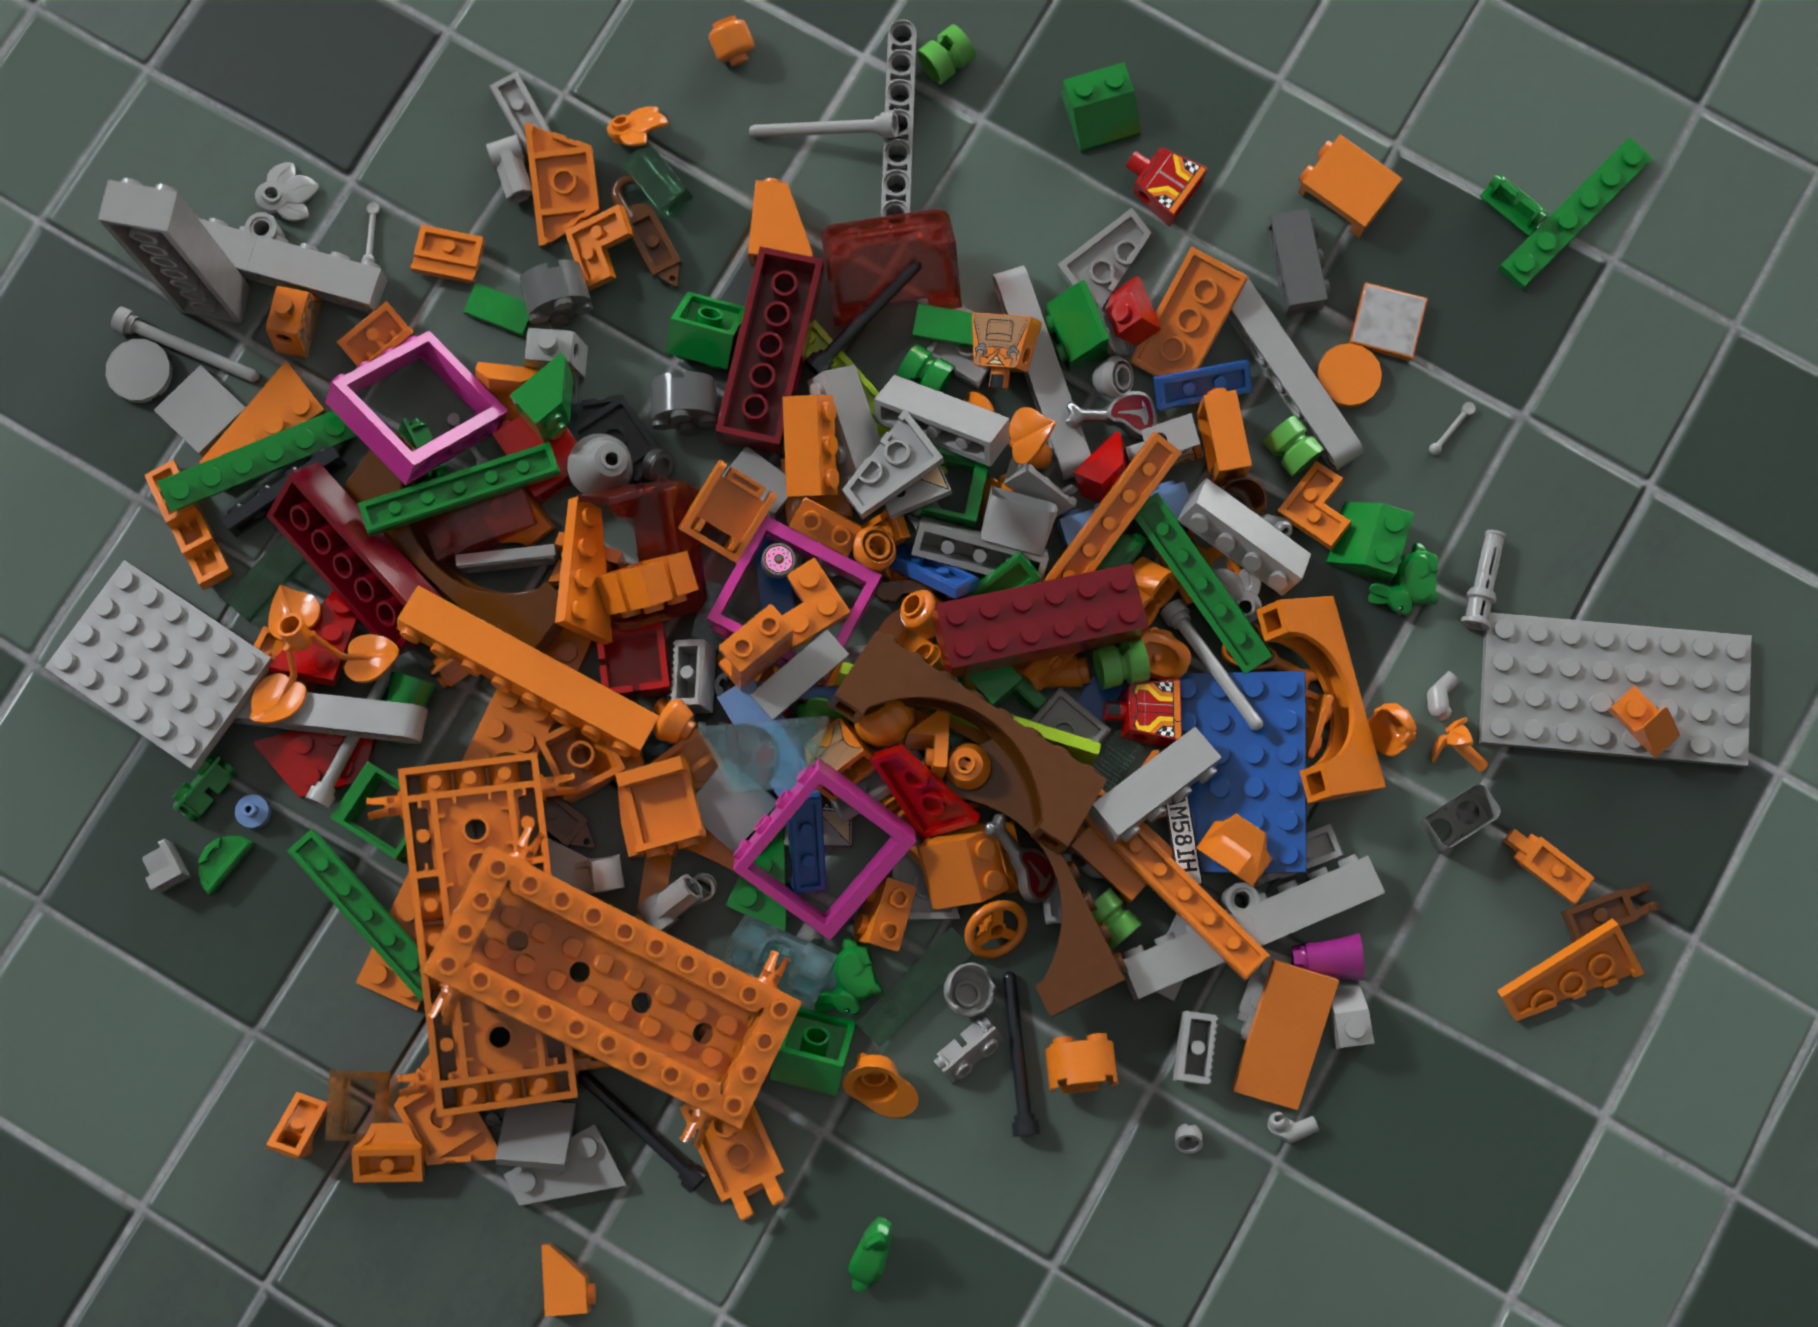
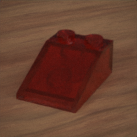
[422,487,538,564]

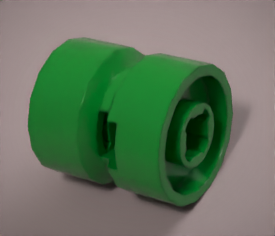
[896,344,956,393]

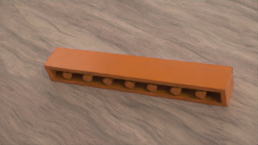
[397,585,659,759]

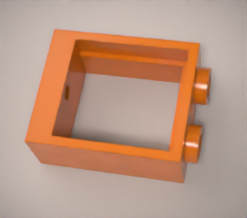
[1196,388,1252,487]

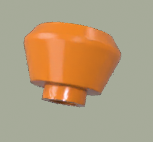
[853,526,896,570]
[653,699,697,743]
[945,743,991,790]

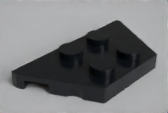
[566,395,659,509]

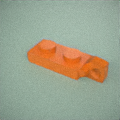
[1502,829,1595,906]

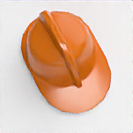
[842,1053,919,1118]

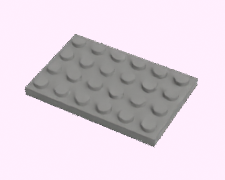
[44,560,274,772]

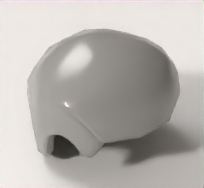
[944,962,995,1017]

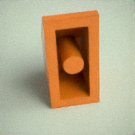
[541,1243,597,1317]

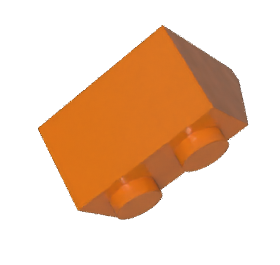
[536,723,627,804]
[916,822,1009,909]

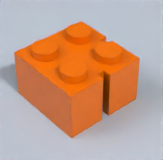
[596,551,699,619]

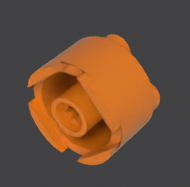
[1045,1033,1118,1093]

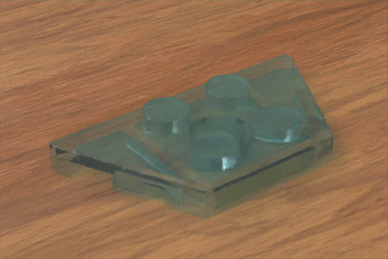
[698,716,830,793]

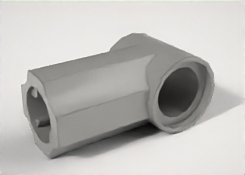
[486,134,533,203]
[636,874,703,932]

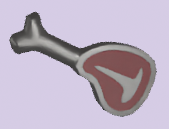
[1066,391,1157,439]
[985,814,1057,903]

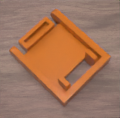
[678,460,777,563]

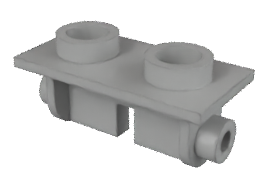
[933,1017,1003,1084]

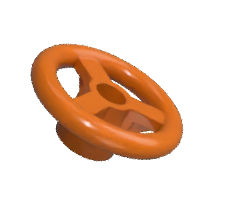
[964,900,1028,958]

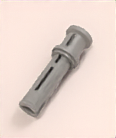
[1460,530,1506,631]

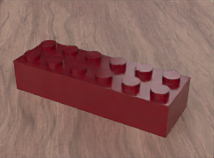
[715,246,825,455]
[266,462,442,656]
[931,564,1149,678]

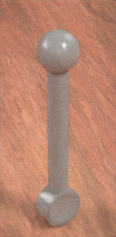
[362,202,381,262]
[1429,402,1476,455]
[447,413,489,465]

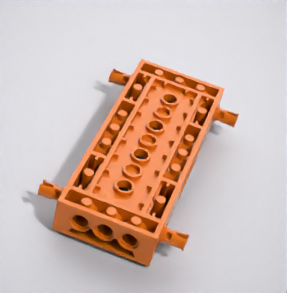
[366,752,609,1117]
[421,826,802,1149]

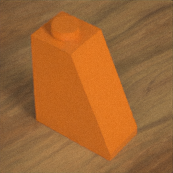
[748,178,813,265]

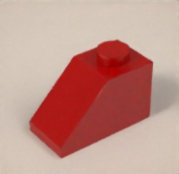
[1105,276,1162,346]
[1073,431,1129,503]

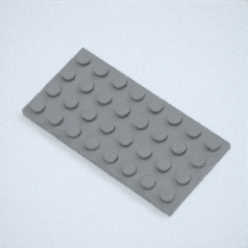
[1479,612,1752,768]

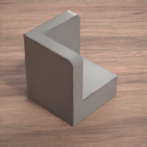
[142,838,191,893]

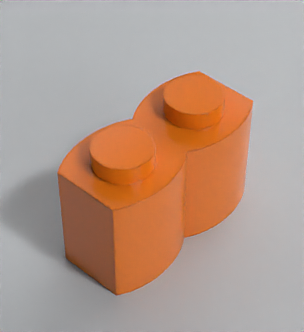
[1132,557,1179,626]

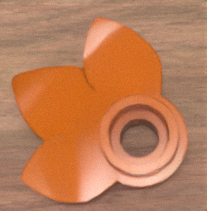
[607,106,669,146]

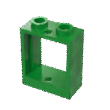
[905,447,988,529]
[330,761,408,865]

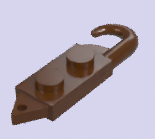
[611,175,682,289]
[494,752,595,849]

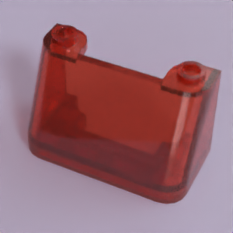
[821,209,962,327]

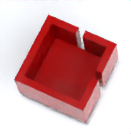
[597,621,672,699]

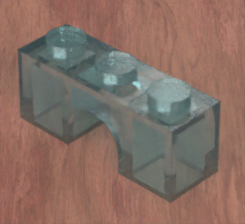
[723,914,838,1003]

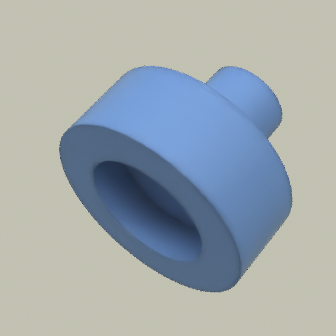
[235,794,272,829]

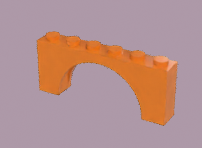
[1256,596,1386,804]

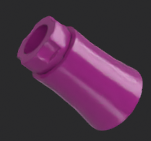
[1291,933,1365,981]

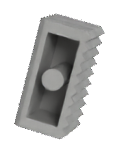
[669,639,716,714]
[1173,1011,1219,1085]

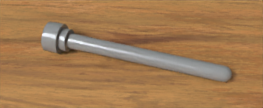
[749,112,899,138]
[111,306,259,382]
[1160,599,1263,730]
[305,664,396,810]

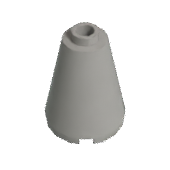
[567,433,633,500]

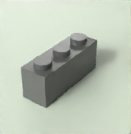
[1266,208,1331,316]

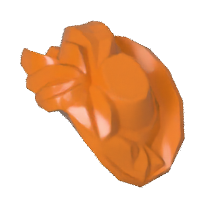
[1141,627,1191,680]

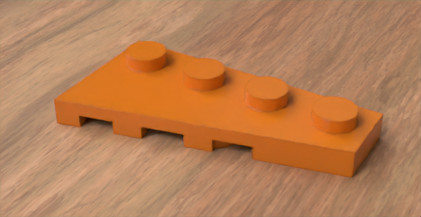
[199,361,327,464]
[555,496,613,645]
[1497,919,1645,1021]

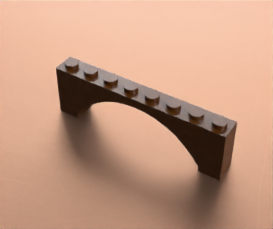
[342,433,564,654]
[828,630,1107,855]
[943,739,1129,1017]

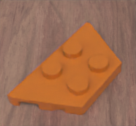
[524,123,600,248]
[394,1053,498,1165]

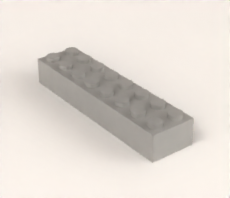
[98,178,251,323]

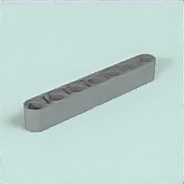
[881,19,917,238]
[993,265,1091,480]
[1227,272,1364,471]
[232,692,428,744]

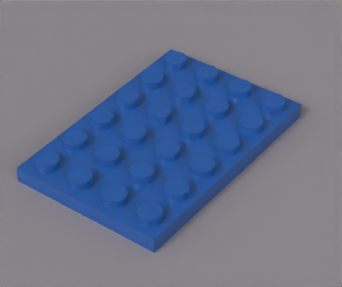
[1170,671,1307,873]

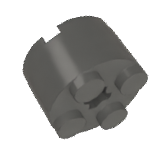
[519,260,593,328]
[651,371,717,436]

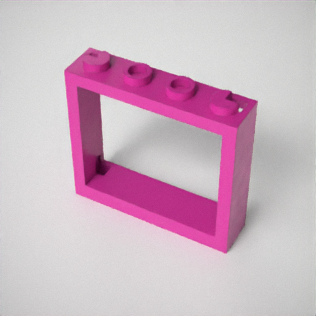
[325,331,508,485]
[707,516,882,686]
[733,758,916,940]

